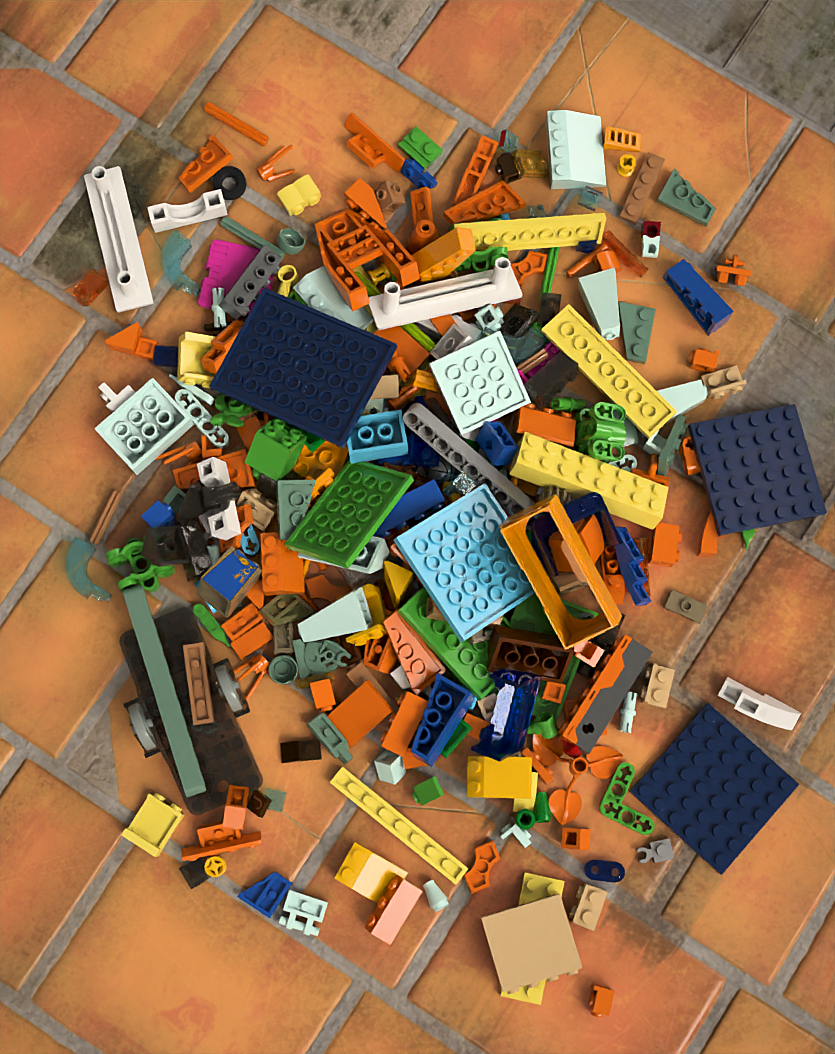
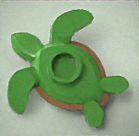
[210,395,261,427]

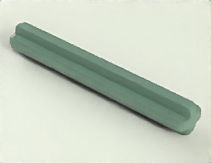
[221,216,285,259]

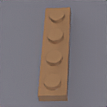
[619,152,665,225]
[183,642,215,725]

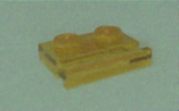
[511,149,550,178]

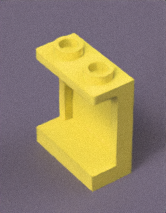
[177,332,216,388]
[122,792,185,857]

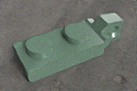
[306,712,353,765]

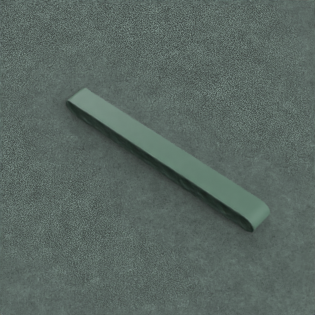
[122,584,207,798]

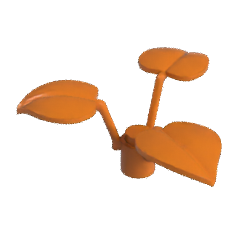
[532,734,623,825]

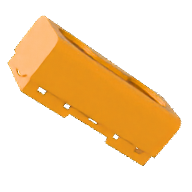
[500,494,622,650]

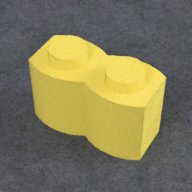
[277,174,321,216]

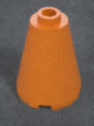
[406,220,442,255]

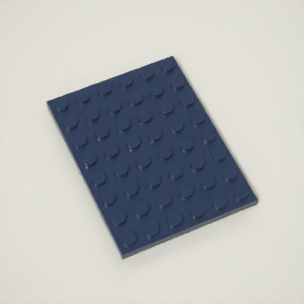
[209,287,398,449]

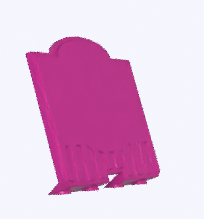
[197,239,273,317]

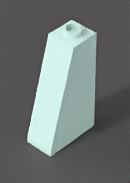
[578,268,620,340]
[641,380,708,437]
[298,586,374,643]

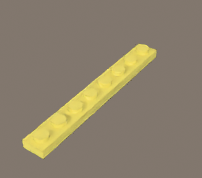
[330,767,468,885]

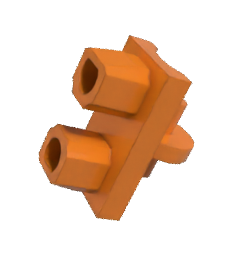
[714,254,751,286]

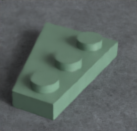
[657,168,716,227]
[618,302,656,364]
[657,414,688,476]
[276,480,316,540]

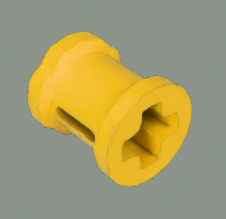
[617,154,636,177]
[367,263,391,286]

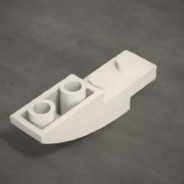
[718,677,801,730]

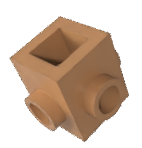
[374,181,406,212]

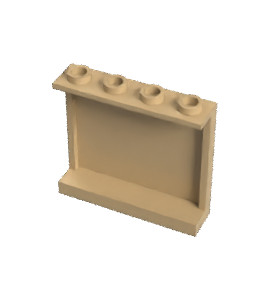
[480,893,582,994]

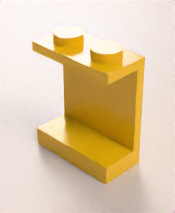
[336,583,386,646]

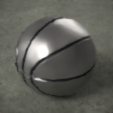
[427,454,461,487]

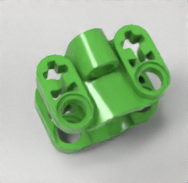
[449,218,509,274]
[574,402,626,463]
[105,532,176,593]

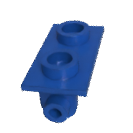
[400,159,438,189]

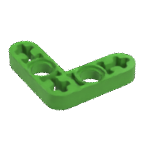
[599,762,655,835]

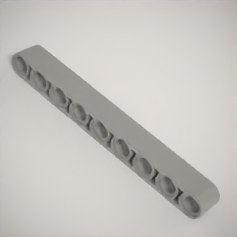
[403,403,544,531]

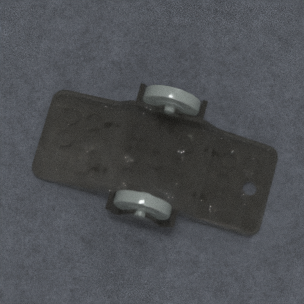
[119,607,263,815]

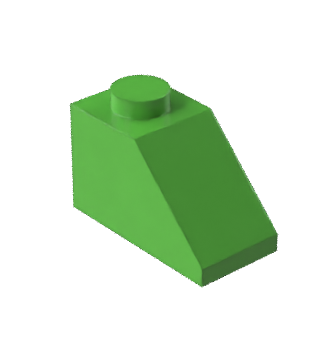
[412,776,444,806]

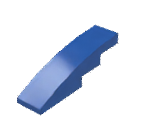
[613,527,651,606]

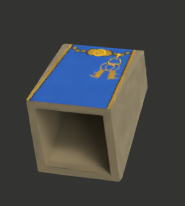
[197,546,262,618]

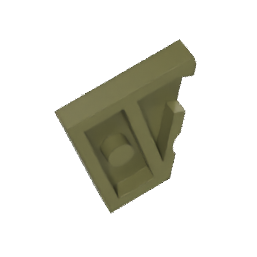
[260,594,315,626]

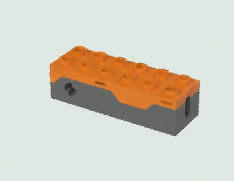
[558,634,653,759]

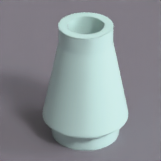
[423,880,449,912]

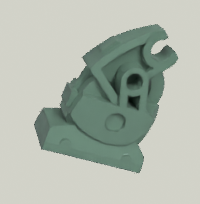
[292,639,351,680]

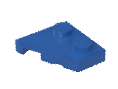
[237,872,292,918]

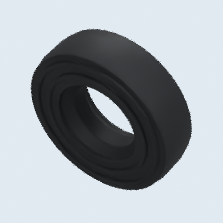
[213,166,247,200]

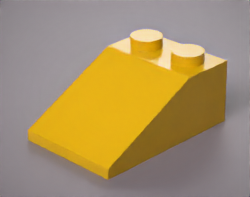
[467,756,532,799]
[334,842,408,903]

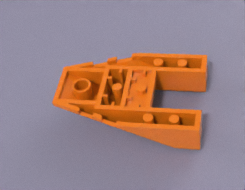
[315,209,420,311]

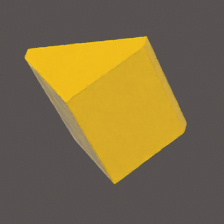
[384,560,413,609]

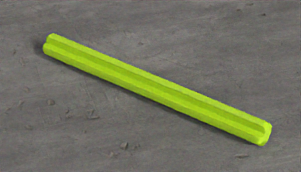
[355,271,436,352]

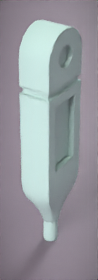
[169,374,215,406]

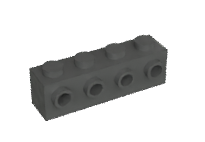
[218,245,283,320]

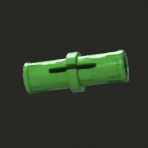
[551,397,586,412]

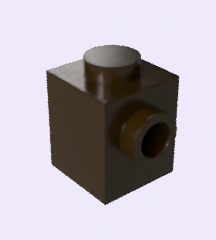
[495,152,523,184]

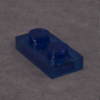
[153,345,178,367]

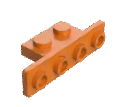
[345,113,405,173]
[181,821,262,861]

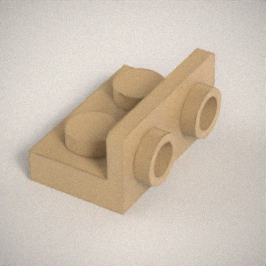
[700,365,747,400]
[235,488,278,532]
[640,663,675,709]
[569,883,608,931]

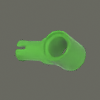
[517,712,559,739]

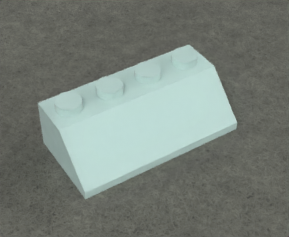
[293,266,374,330]
[298,536,389,574]

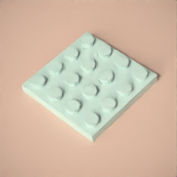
[428,331,531,435]

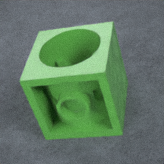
[244,418,307,481]

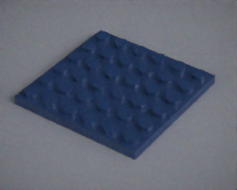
[688,404,827,537]
[629,703,799,875]

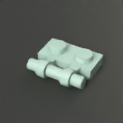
[279,890,328,936]

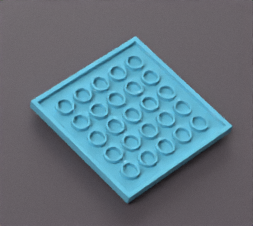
[394,483,535,643]

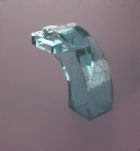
[161,229,201,297]
[479,327,547,363]
[65,537,113,602]

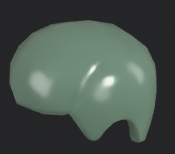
[277,228,306,255]
[268,654,299,685]

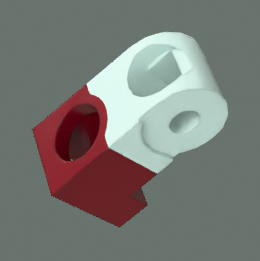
[641,221,661,258]

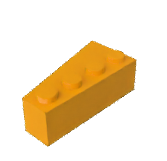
[411,227,475,282]

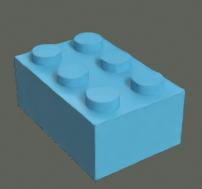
[347,410,408,464]

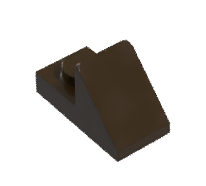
[280,739,322,763]

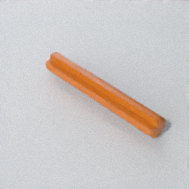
[204,102,269,146]

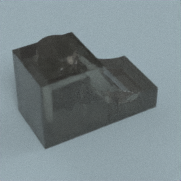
[538,293,561,327]

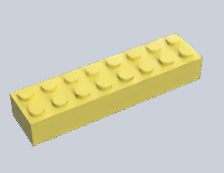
[509,432,668,530]

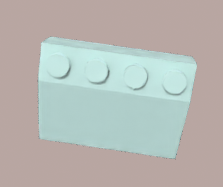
[545,110,606,189]
[95,378,194,475]

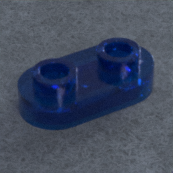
[584,860,625,883]

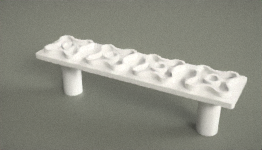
[84,166,154,313]
[368,257,522,330]

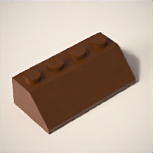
[487,625,575,684]

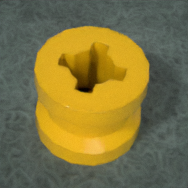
[204,856,227,877]

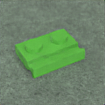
[398,126,443,171]

